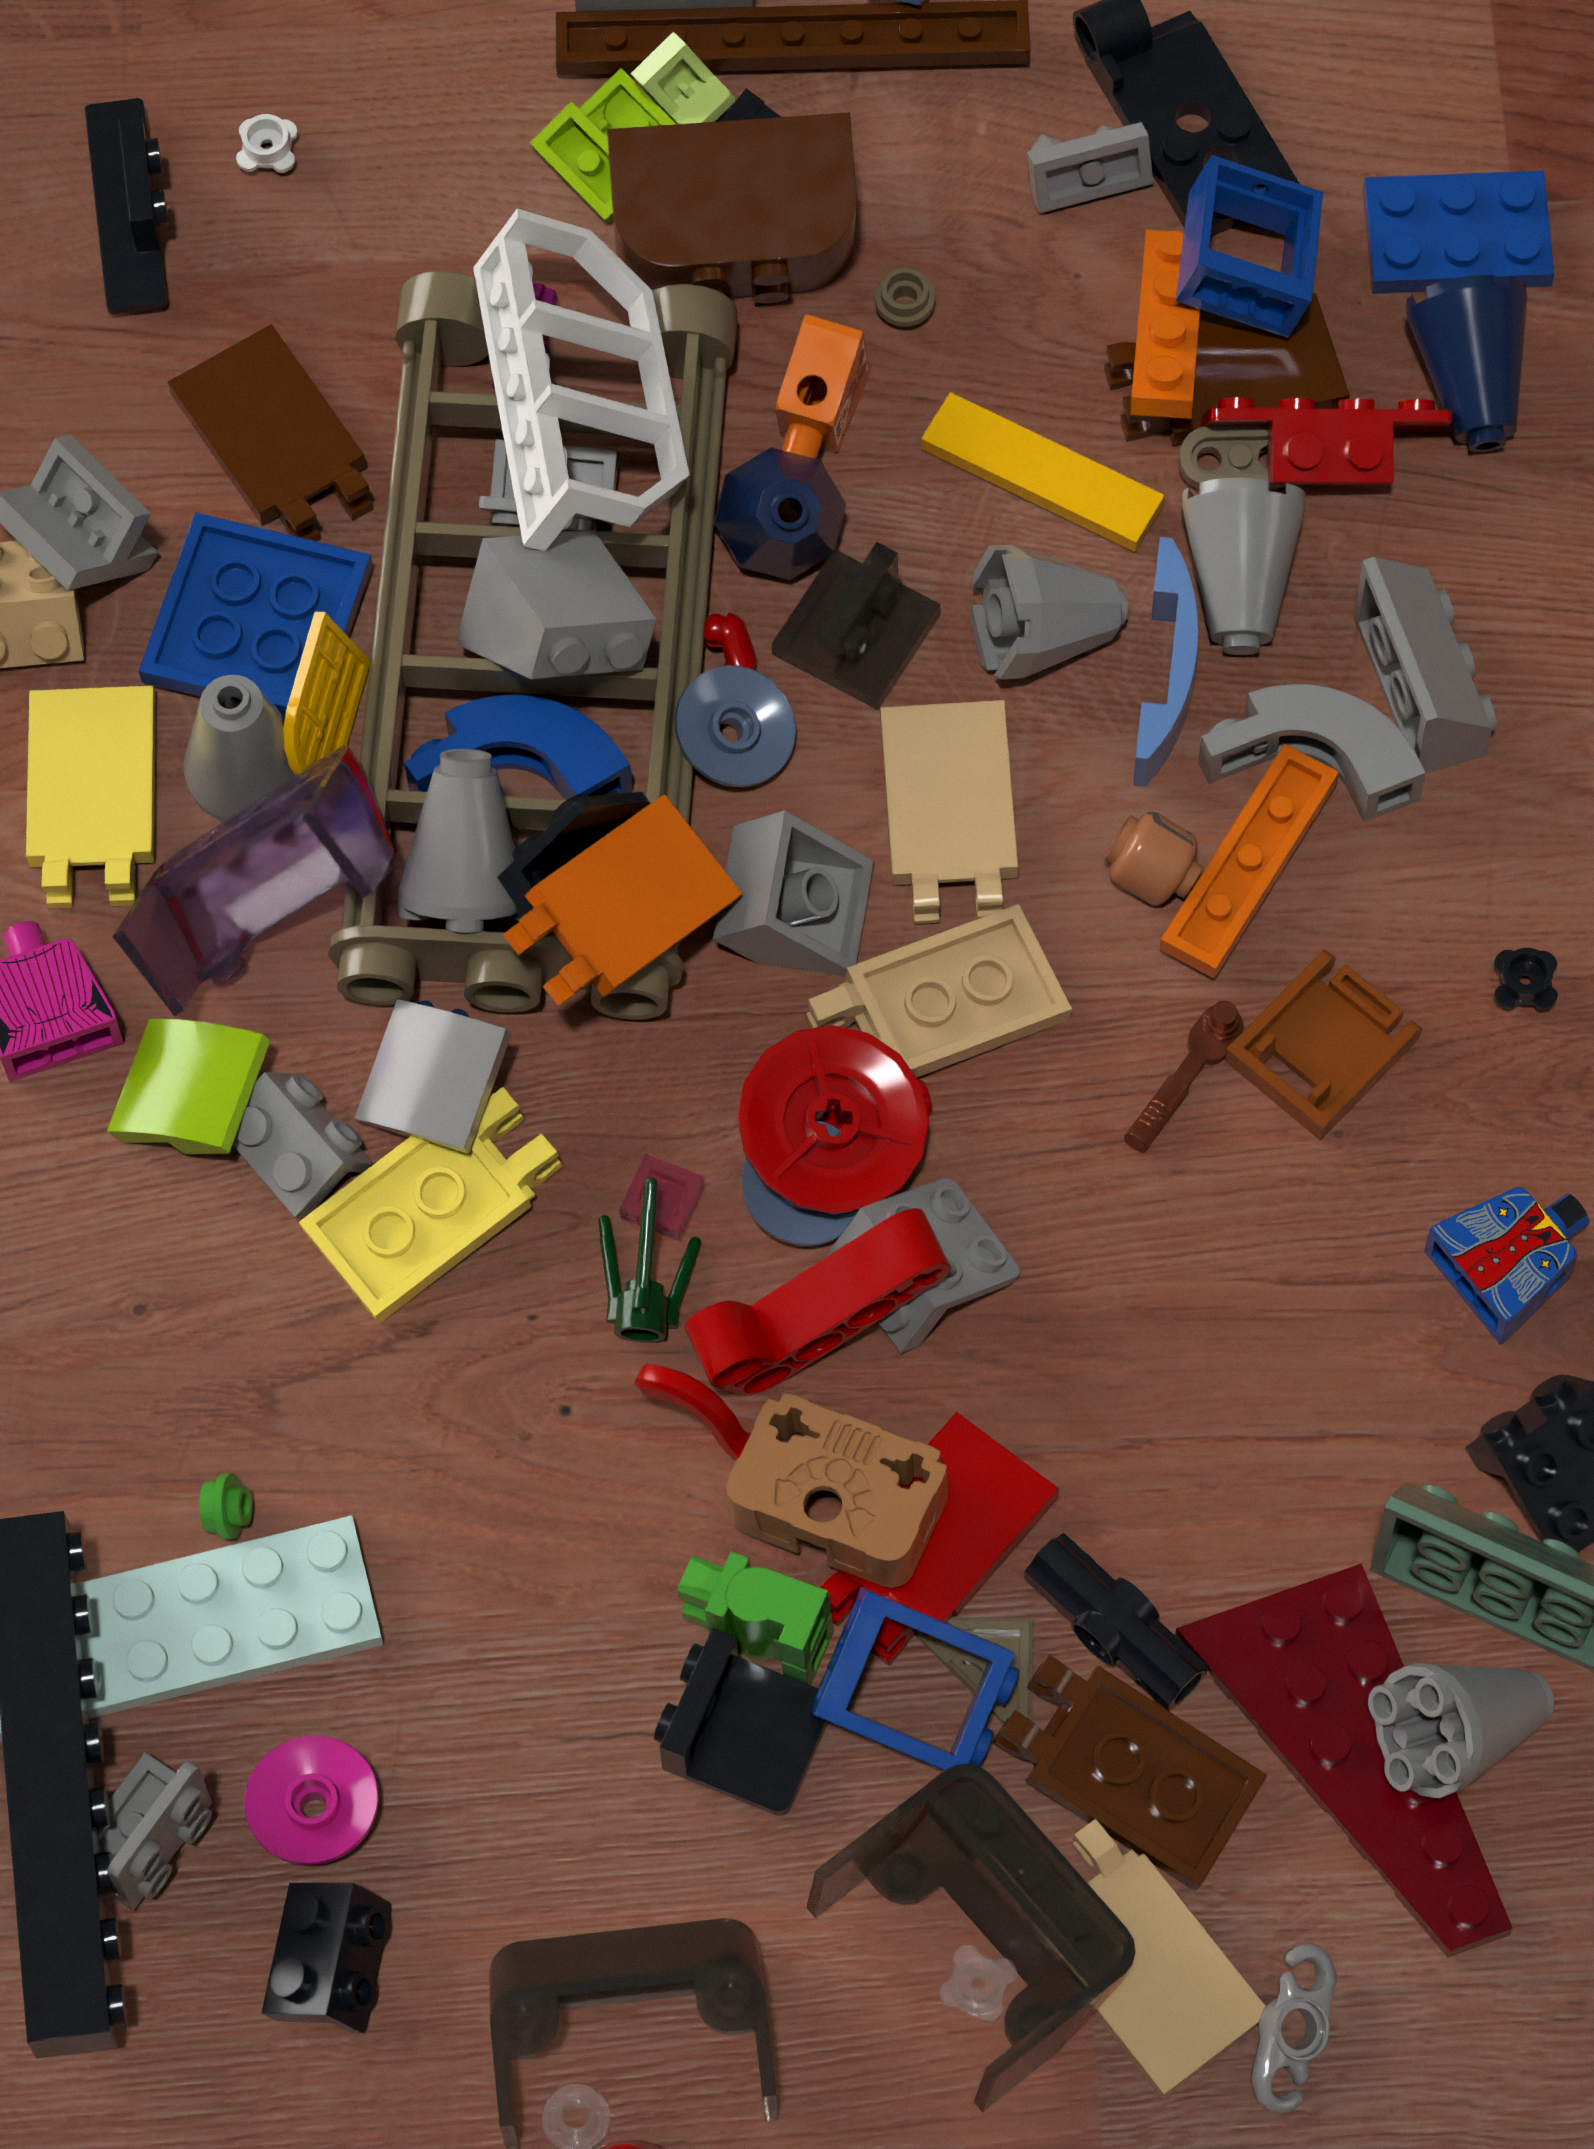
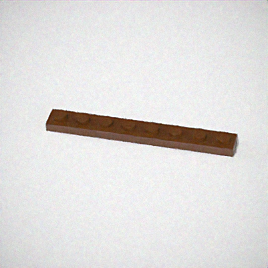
[556,0,1030,75]

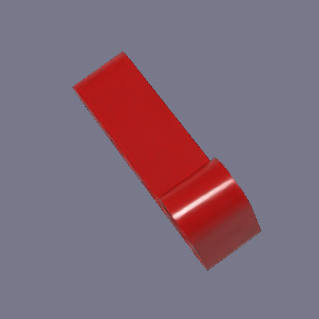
[684,1208,951,1395]

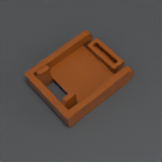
[1225,950,1422,1141]

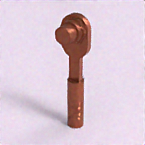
[1124,1001,1244,1151]

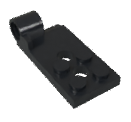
[1073,0,1300,237]

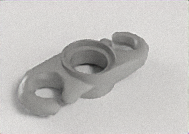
[1251,1943,1337,2114]

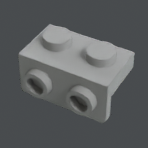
[232,1072,372,1217]

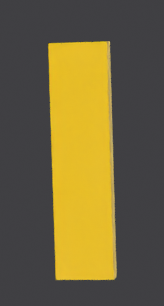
[921,392,1165,553]

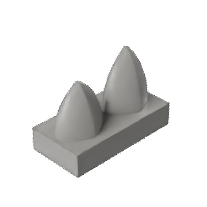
[1027,122,1153,213]

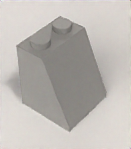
[456,530,657,679]

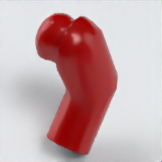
[703,612,757,670]

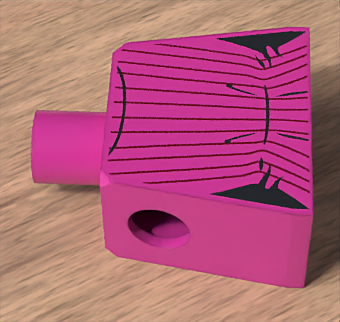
[0,921,124,1082]

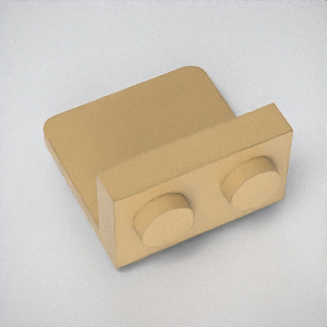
[0,541,85,668]

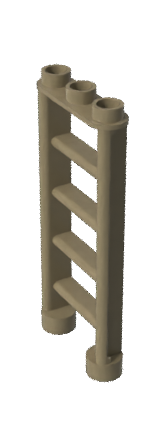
[328,271,738,1020]

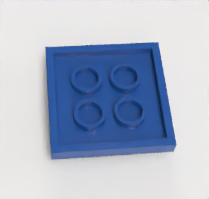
[139,512,373,717]

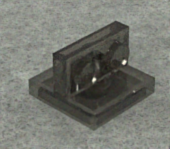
[772,542,941,710]

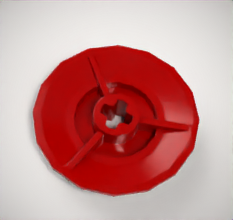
[737,1025,929,1214]

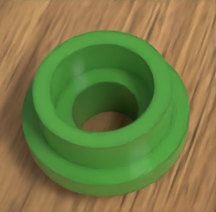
[199,1473,252,1539]

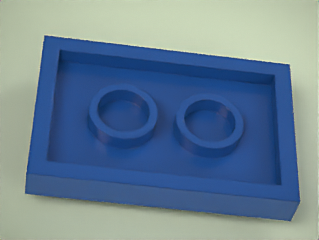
[1363,170,1554,294]

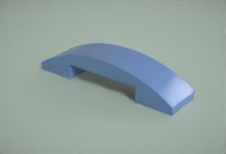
[1133,537,1199,786]

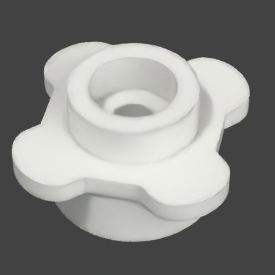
[236,114,298,173]

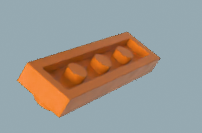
[1130,229,1200,419]
[1159,743,1339,979]

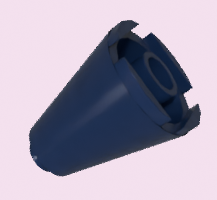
[1405,275,1528,452]

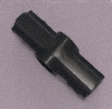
[1024,1533,1208,1711]

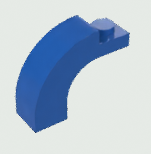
[404,695,633,800]

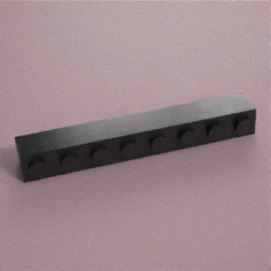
[0,1511,128,2059]

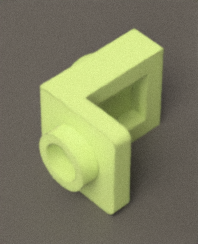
[631,32,736,124]

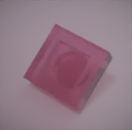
[619,1154,705,1241]

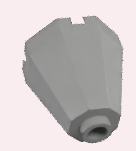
[970,545,1128,679]

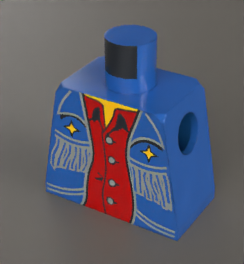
[1424,1187,1590,1345]

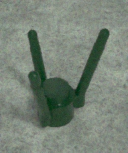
[598,1177,702,1342]

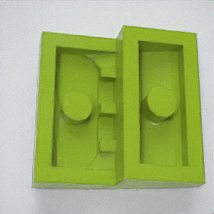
[529,68,676,224]
[107,1019,271,1154]

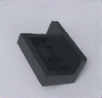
[261,1883,391,2033]

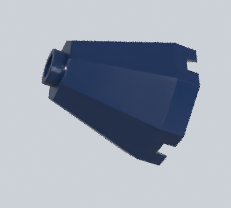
[713,447,846,580]

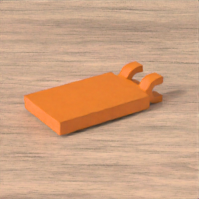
[503,794,742,1007]

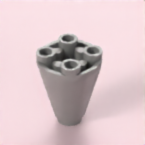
[397,749,520,933]
[1368,1663,1554,1798]

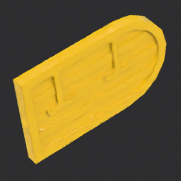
[283,612,370,784]

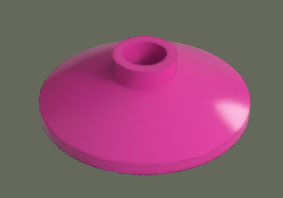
[244,1735,379,1865]

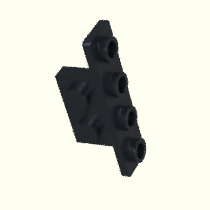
[84,98,169,314]

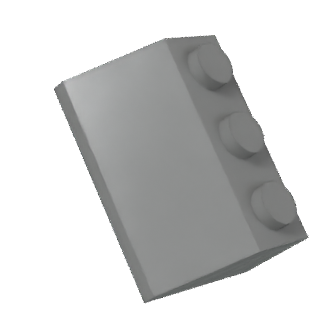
[1353,557,1497,773]

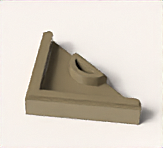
[914,1617,1033,1724]

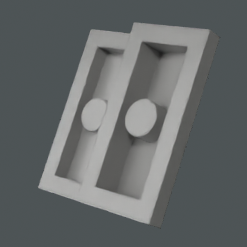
[354,999,511,1154]

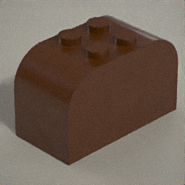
[607,112,857,304]

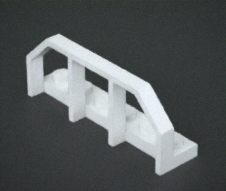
[473,209,690,552]

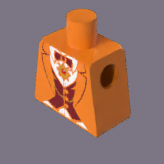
[775,314,870,459]

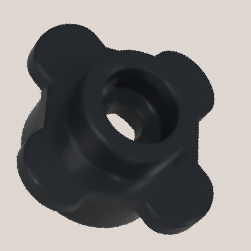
[1494,948,1558,1011]

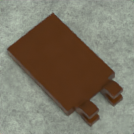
[1104,293,1350,445]
[168,324,373,541]
[992,1655,1267,1891]

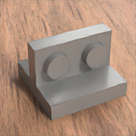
[0,434,159,591]

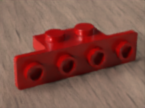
[1201,397,1452,486]

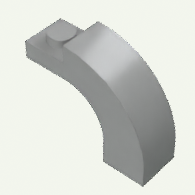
[1198,684,1426,822]

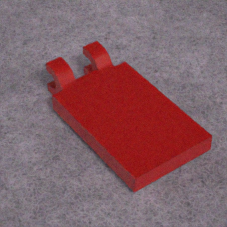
[820,1411,1059,1666]

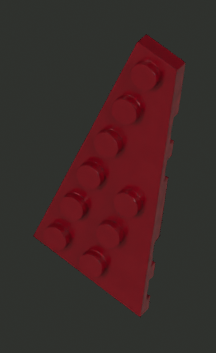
[1175,1563,1513,1958]

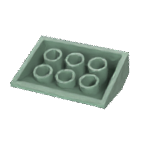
[1370,1482,1594,1672]

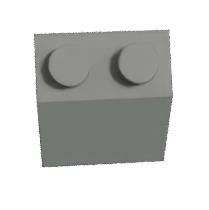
[713,810,874,976]

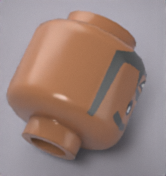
[1105,811,1203,906]

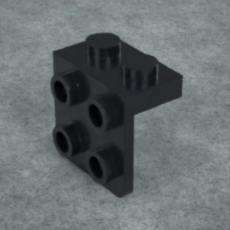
[497,791,650,937]
[1465,1374,1594,1553]
[654,1627,828,1815]

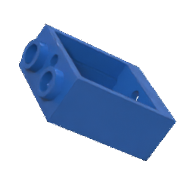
[1176,155,1323,337]
[809,1586,1019,1778]

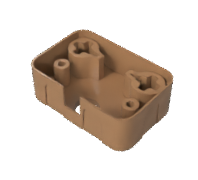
[726,1392,949,1588]

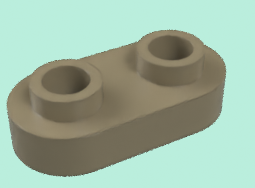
[1178,425,1286,490]

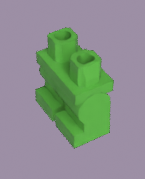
[677,1551,834,1685]

